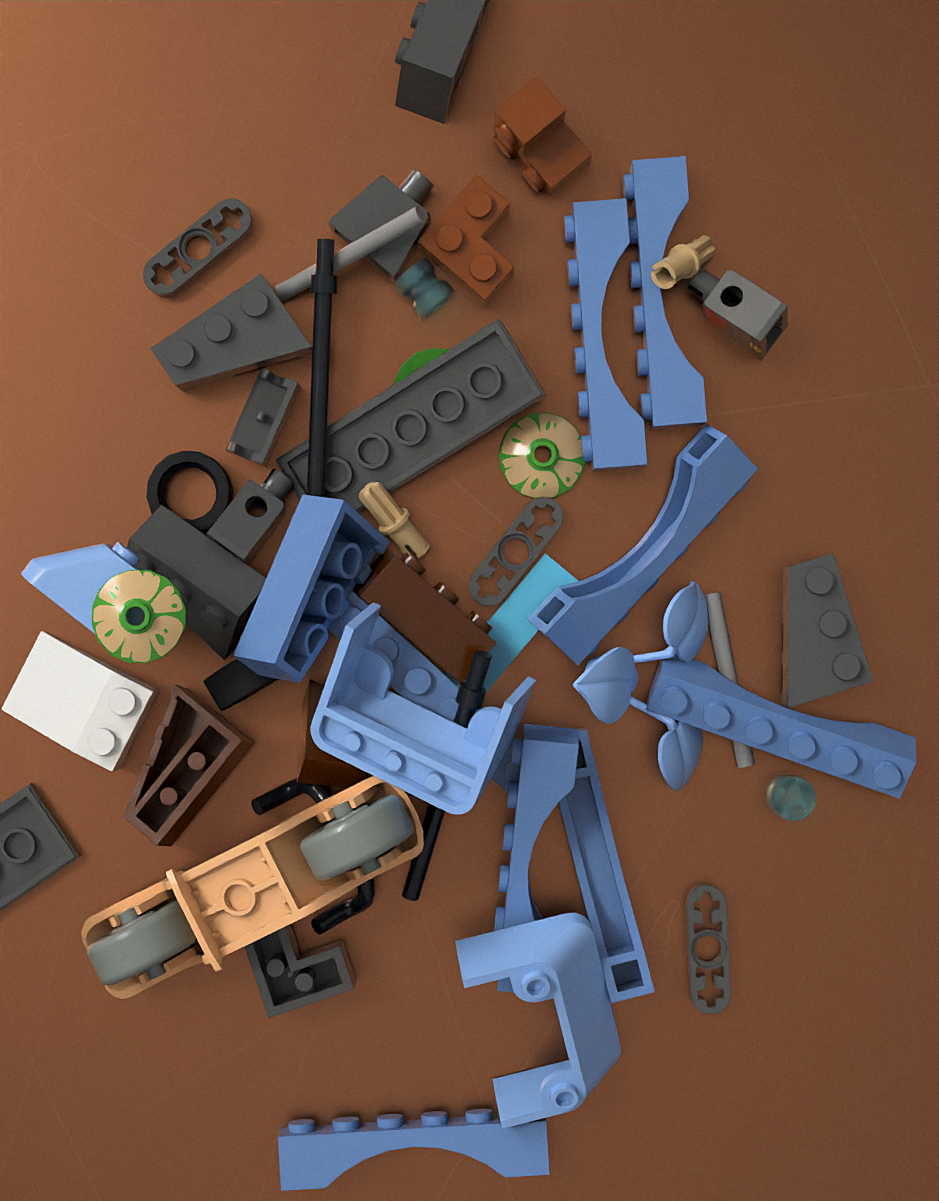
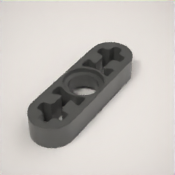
[143,199,253,297]
[469,497,563,606]
[685,883,731,1014]

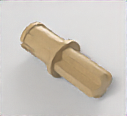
[651,235,716,289]
[359,482,430,559]

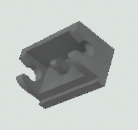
[226,368,301,468]

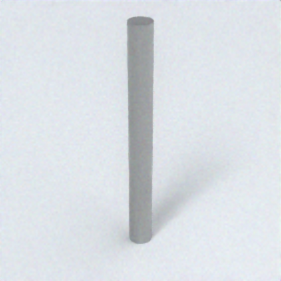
[274,206,426,302]
[704,592,755,768]

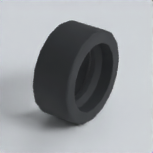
[146,451,233,534]
[203,659,278,711]

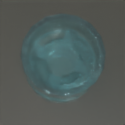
[393,257,455,320]
[766,774,816,821]

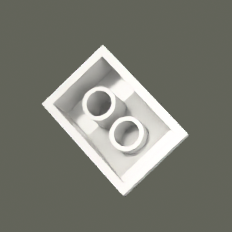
[1,631,160,772]

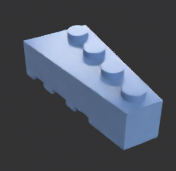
[233,494,390,683]

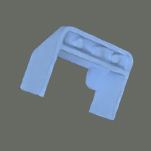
[21,542,145,634]
[310,602,536,815]
[455,913,621,1129]

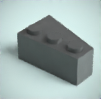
[395,0,490,124]
[150,273,312,391]
[127,505,266,661]
[781,553,873,708]

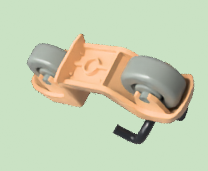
[81,776,424,999]

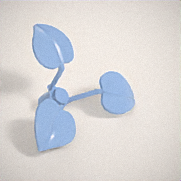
[573,581,709,791]

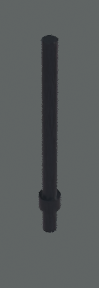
[307,239,338,497]
[402,650,492,901]

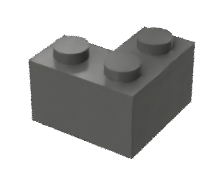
[244,924,357,1018]

